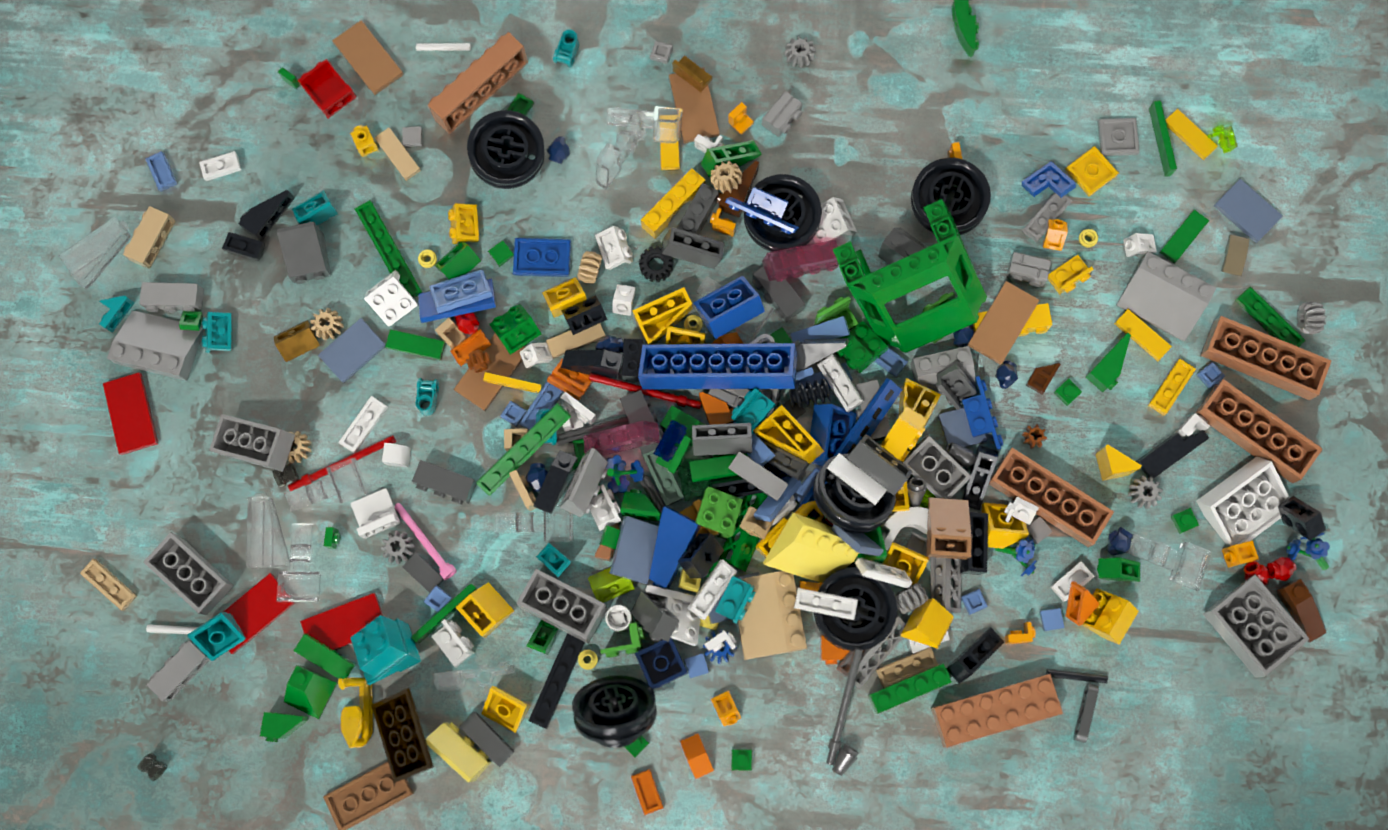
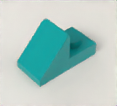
[99,296,135,333]
[536,543,572,577]

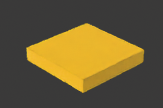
[1065,146,1119,197]

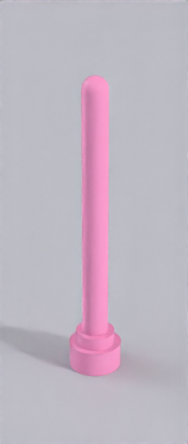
[394,503,457,580]

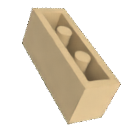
[123,206,175,269]

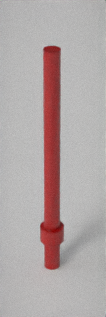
[589,373,701,409]
[287,435,397,492]

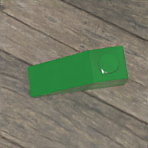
[701,140,762,177]
[1086,333,1131,393]

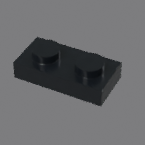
[222,232,265,261]

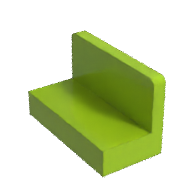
[588,567,635,603]

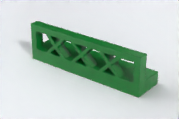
[719,493,768,572]

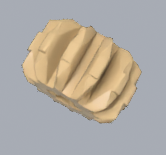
[710,160,742,194]
[577,251,602,284]
[310,308,344,340]
[287,431,312,464]

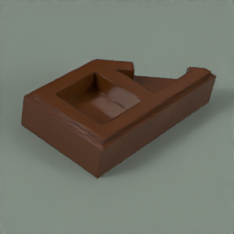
[1026,363,1061,395]

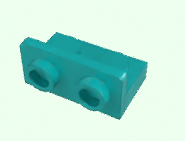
[202,312,231,353]
[731,388,776,434]
[715,575,756,623]

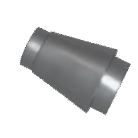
[946,442,976,468]
[907,477,927,507]
[832,744,858,776]

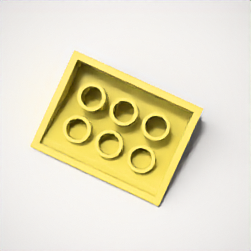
[763,513,859,583]

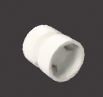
[606,605,633,633]

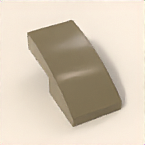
[1221,235,1249,276]

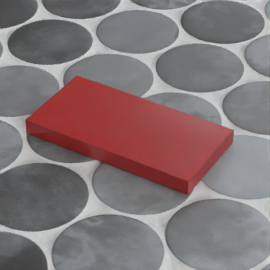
[103,372,158,455]
[223,573,295,654]
[300,593,383,651]

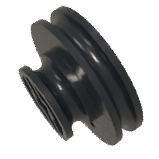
[467,110,545,189]
[911,158,991,235]
[744,174,822,253]
[813,454,896,533]
[814,567,897,651]
[572,675,657,748]

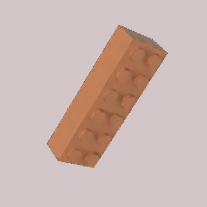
[428,32,528,134]
[1200,316,1331,400]
[1195,379,1323,484]
[989,448,1114,547]
[931,674,1063,748]

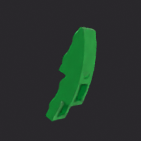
[951,0,979,57]

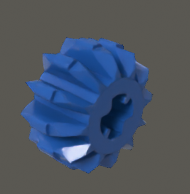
[703,630,737,664]

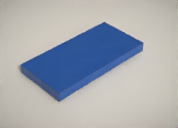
[418,278,496,323]

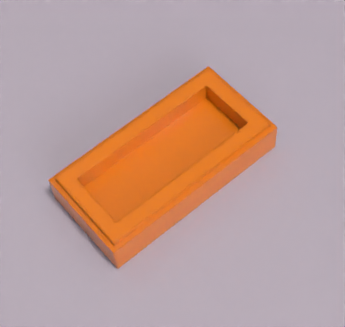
[450,329,492,366]
[631,769,664,815]

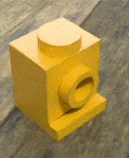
[350,125,379,157]

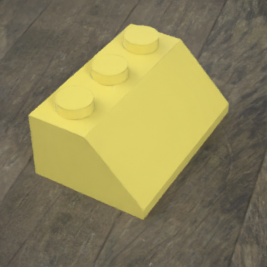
[426,722,491,783]

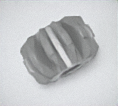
[784,36,816,68]
[1296,302,1326,335]
[1128,476,1163,509]
[381,531,415,564]
[895,584,928,614]

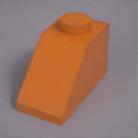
[699,392,733,425]
[820,636,850,665]

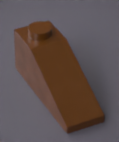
[717,161,759,218]
[1275,579,1327,643]

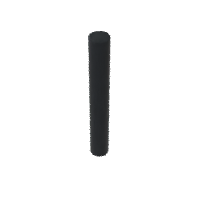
[1046,669,1108,684]

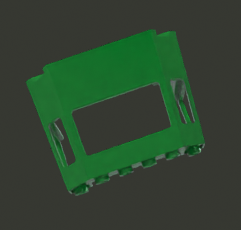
[833,199,987,353]

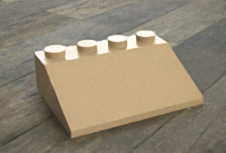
[737,571,807,660]

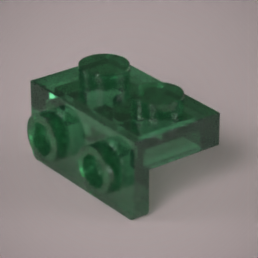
[678,458,712,501]

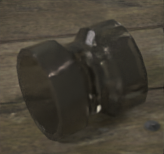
[272,463,299,488]
[137,753,167,781]

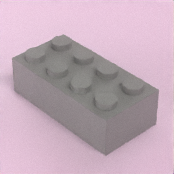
[209,414,295,472]
[143,532,234,615]
[516,569,607,644]

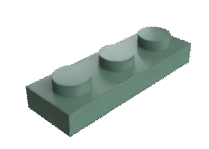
[643,448,684,506]

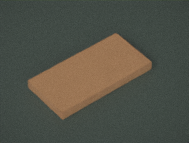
[332,20,404,96]
[669,67,720,144]
[967,281,1039,365]
[453,334,526,411]
[323,762,414,830]

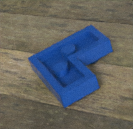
[1022,162,1076,198]

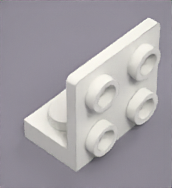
[813,197,857,248]
[364,270,418,326]
[351,488,401,539]
[652,597,700,646]
[432,619,475,667]

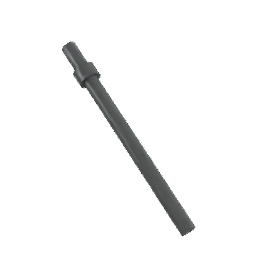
[826,648,863,765]

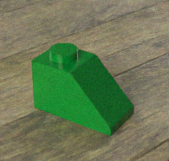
[1097,558,1140,582]
[260,712,309,742]

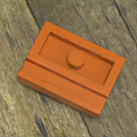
[547,358,593,401]

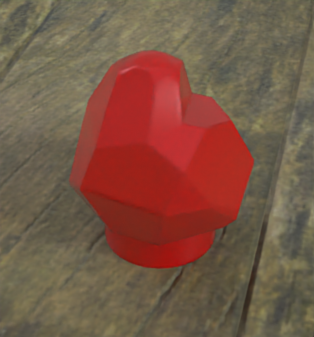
[454,312,480,334]
[1266,557,1297,581]
[1244,561,1270,586]

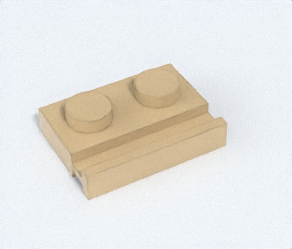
[509,470,536,511]

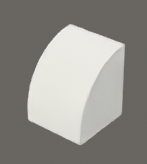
[382,443,411,467]

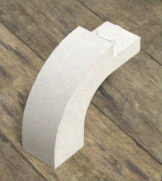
[880,507,928,551]

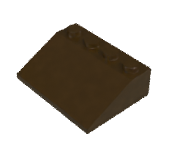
[371,688,434,783]

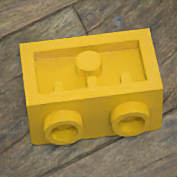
[448,203,479,244]
[1047,255,1094,295]

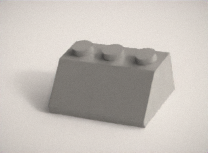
[910,346,976,395]
[902,434,972,499]
[560,448,608,517]

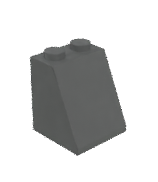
[276,222,331,284]
[878,228,927,265]

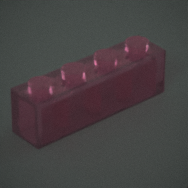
[762,240,839,282]
[583,421,660,456]

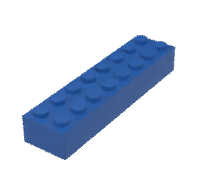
[638,343,797,389]

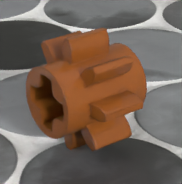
[466,350,491,373]
[1022,424,1047,449]

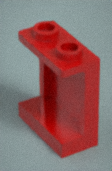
[298,59,357,118]

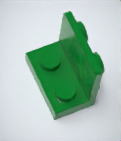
[489,304,542,355]

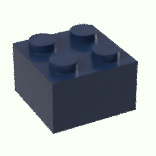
[634,638,688,691]

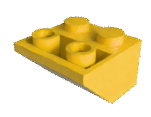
[456,582,514,638]
[1082,588,1139,645]

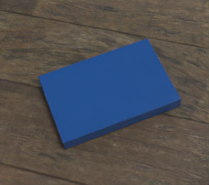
[513,238,571,277]

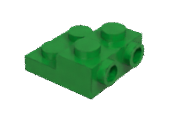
[835,321,888,373]

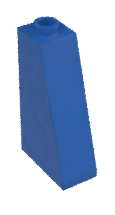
[649,506,701,588]

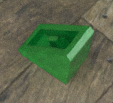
[526,620,559,655]

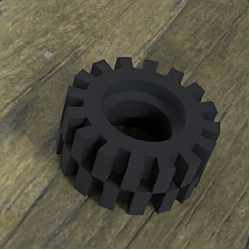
[639,246,673,282]

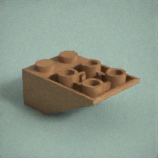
[926,498,971,560]

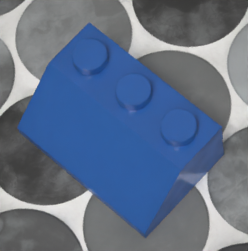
[694,276,765,339]
[810,404,856,466]

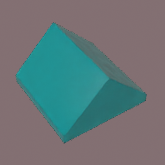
[292,190,338,226]
[187,612,246,661]

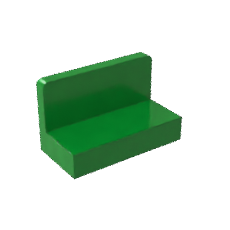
[435,241,481,280]
[656,428,692,474]

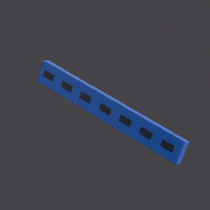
[799,378,902,518]

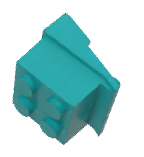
[350,615,421,685]

